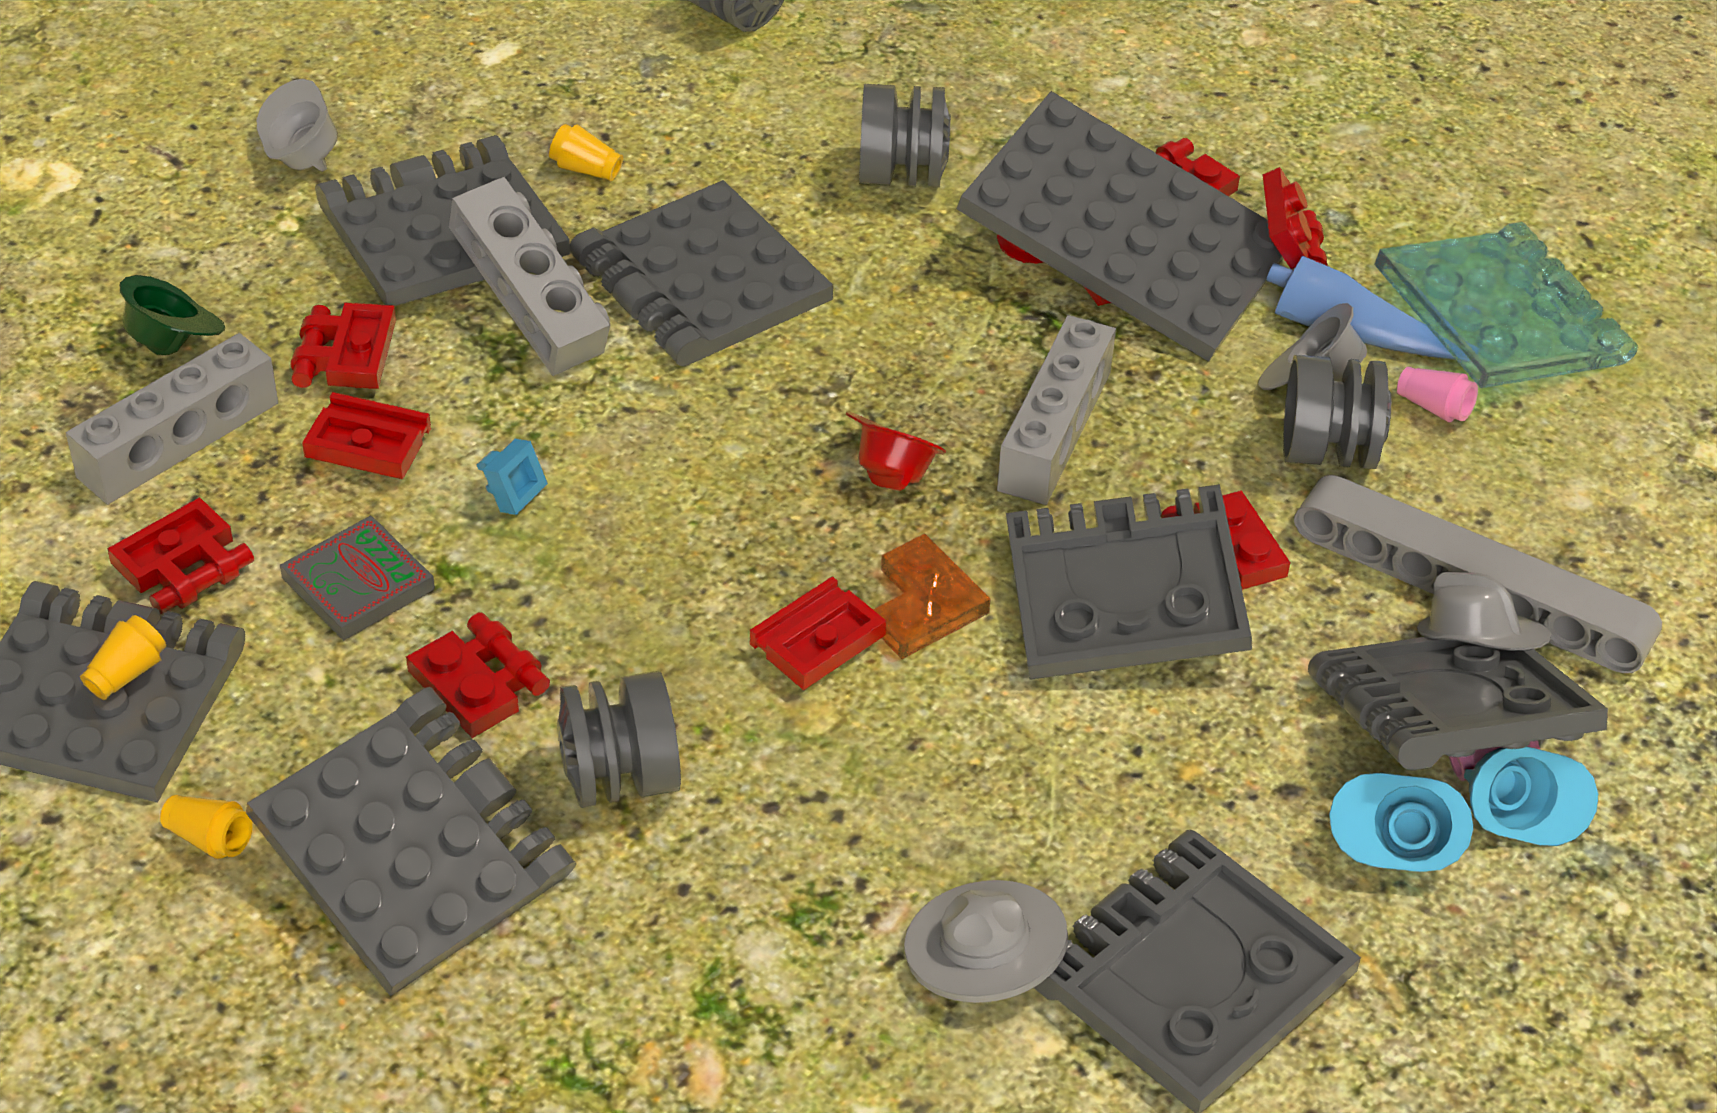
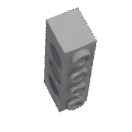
[449,177,611,376]
[997,315,1116,505]
[65,333,278,505]

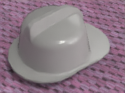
[256,79,338,172]
[1258,303,1367,390]
[1417,572,1551,650]

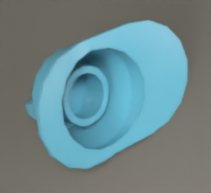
[1464,747,1599,846]
[1329,773,1473,872]

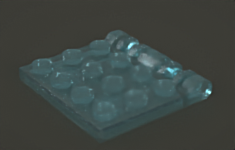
[1374,222,1638,388]

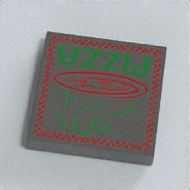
[280,515,435,641]

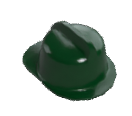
[119,275,225,355]

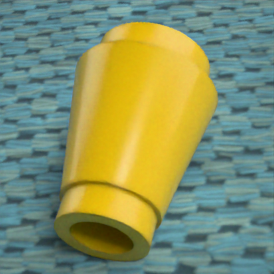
[549,124,623,181]
[80,615,166,700]
[160,795,253,859]

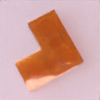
[873,533,991,659]

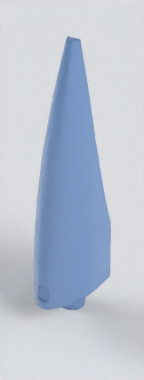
[1267,256,1477,362]

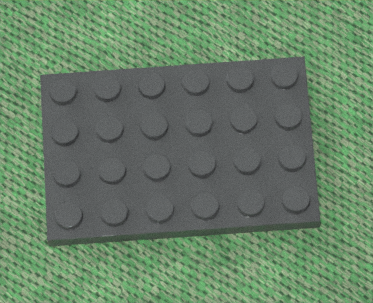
[956,91,1283,362]

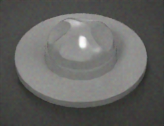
[904,880,1068,1003]

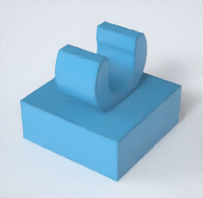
[476,439,548,515]

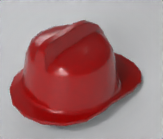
[845,411,946,491]

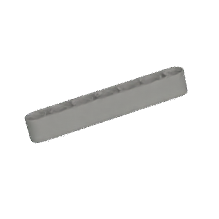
[1294,475,1662,673]

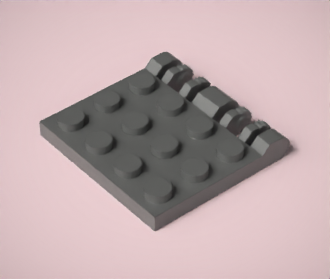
[315,135,570,306]
[570,180,833,366]
[1006,484,1252,680]
[0,581,245,803]
[1308,637,1608,770]
[246,687,576,997]
[1034,830,1361,1113]

